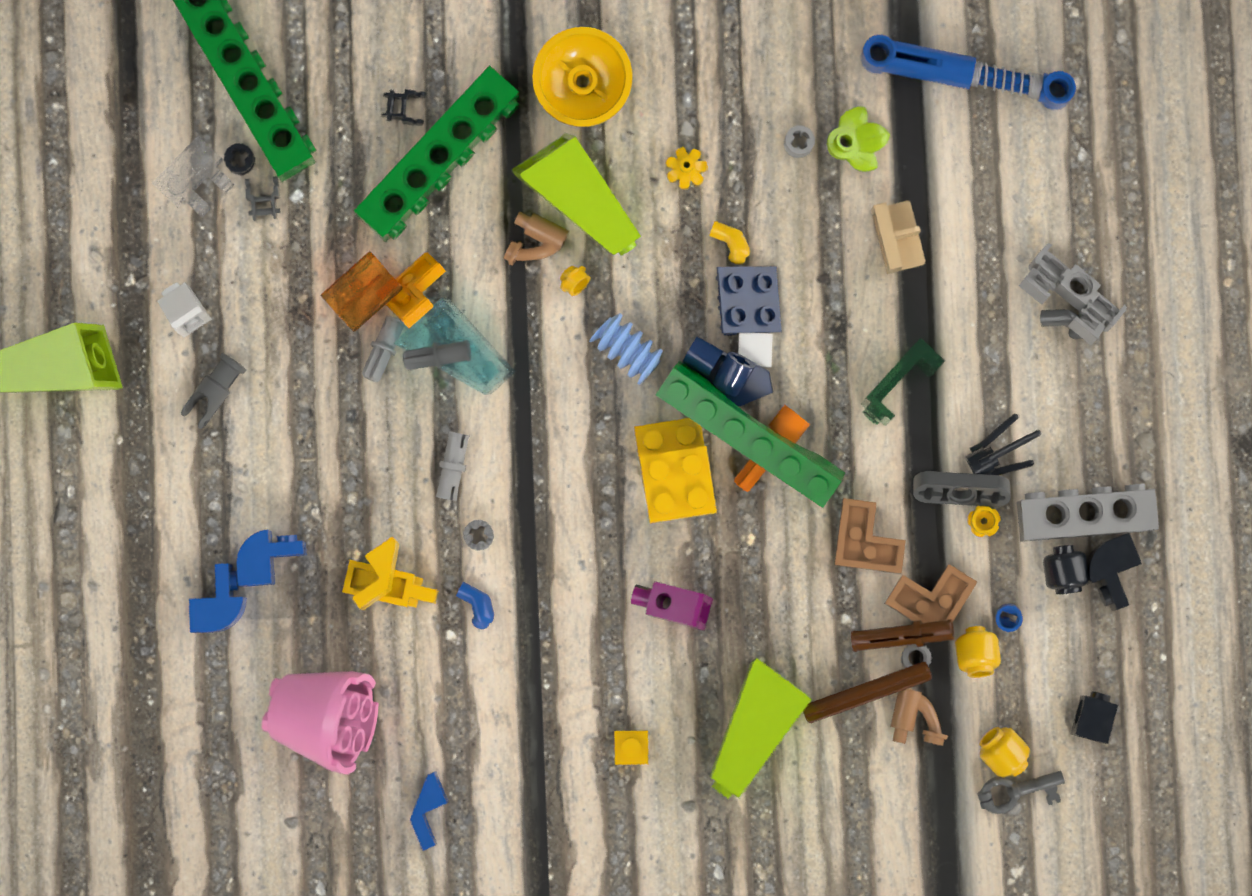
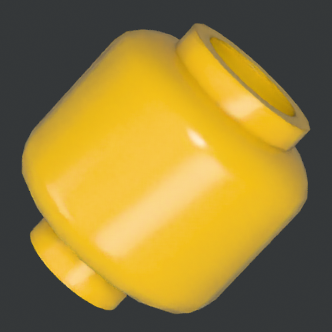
[955,626,1001,678]
[979,727,1030,777]

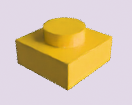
[614,730,649,765]

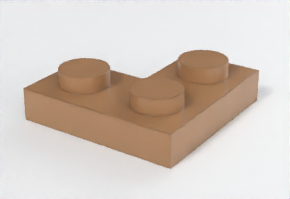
[834,498,906,574]
[884,564,977,623]

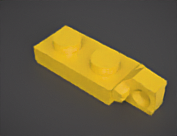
[342,560,439,608]

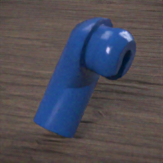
[456,582,495,630]

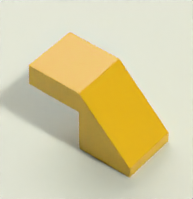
[352,536,400,611]

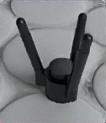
[965,414,1041,475]

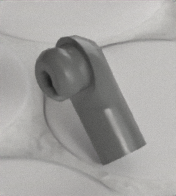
[1040,309,1083,339]

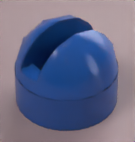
[995,604,1023,632]

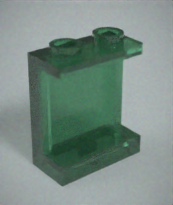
[861,338,945,426]

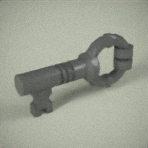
[978,771,1065,814]

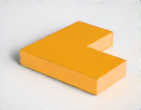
[378,252,446,328]

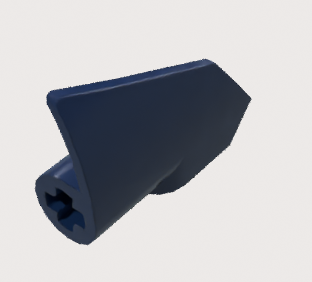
[682,336,773,406]

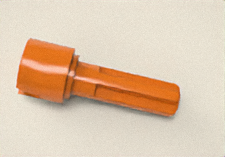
[734,405,810,492]

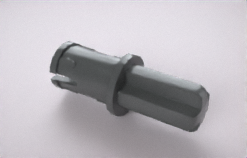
[403,340,472,370]

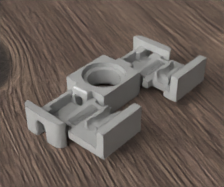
[1019,244,1127,345]

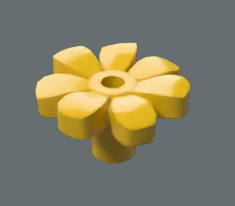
[666,147,708,190]

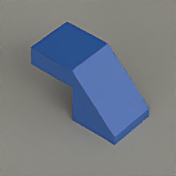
[410,771,449,851]

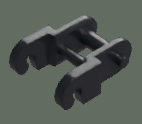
[381,89,426,126]

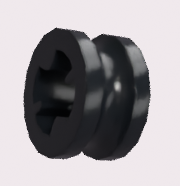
[224,143,255,175]

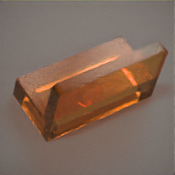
[320,251,403,332]

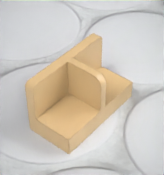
[871,201,925,274]

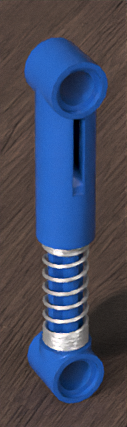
[861,35,1076,110]

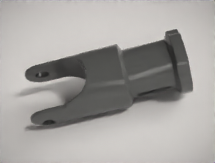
[181,352,247,429]

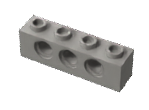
[1017,484,1159,542]

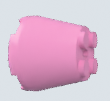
[262,671,379,774]

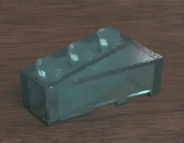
[394,298,516,395]

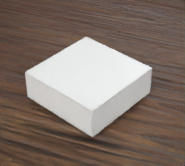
[738,333,773,368]

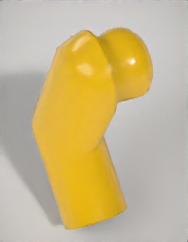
[709,221,750,265]

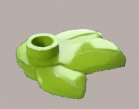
[827,106,890,172]

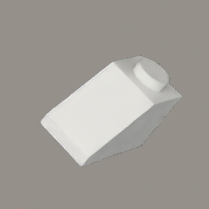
[157,282,211,338]

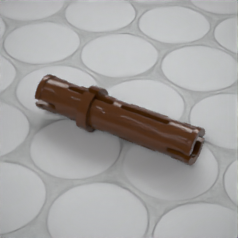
[851,619,955,652]

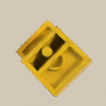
[634,418,717,524]

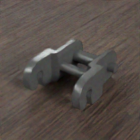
[245,176,280,221]

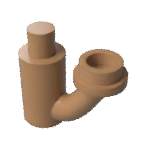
[504,212,570,266]
[890,689,948,746]

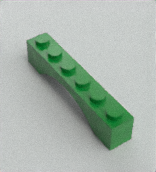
[656,360,846,508]

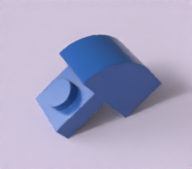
[236,530,307,587]
[189,563,247,633]

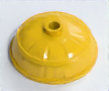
[532,27,633,127]

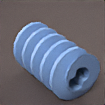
[589,313,663,386]

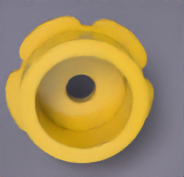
[560,266,590,296]
[967,506,1001,537]

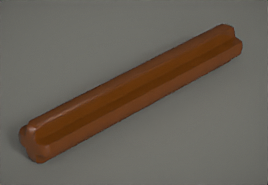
[803,662,932,724]

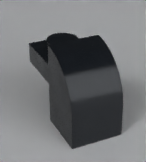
[1087,533,1142,611]

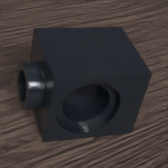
[1070,691,1118,744]

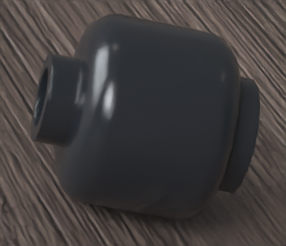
[1043,545,1089,595]

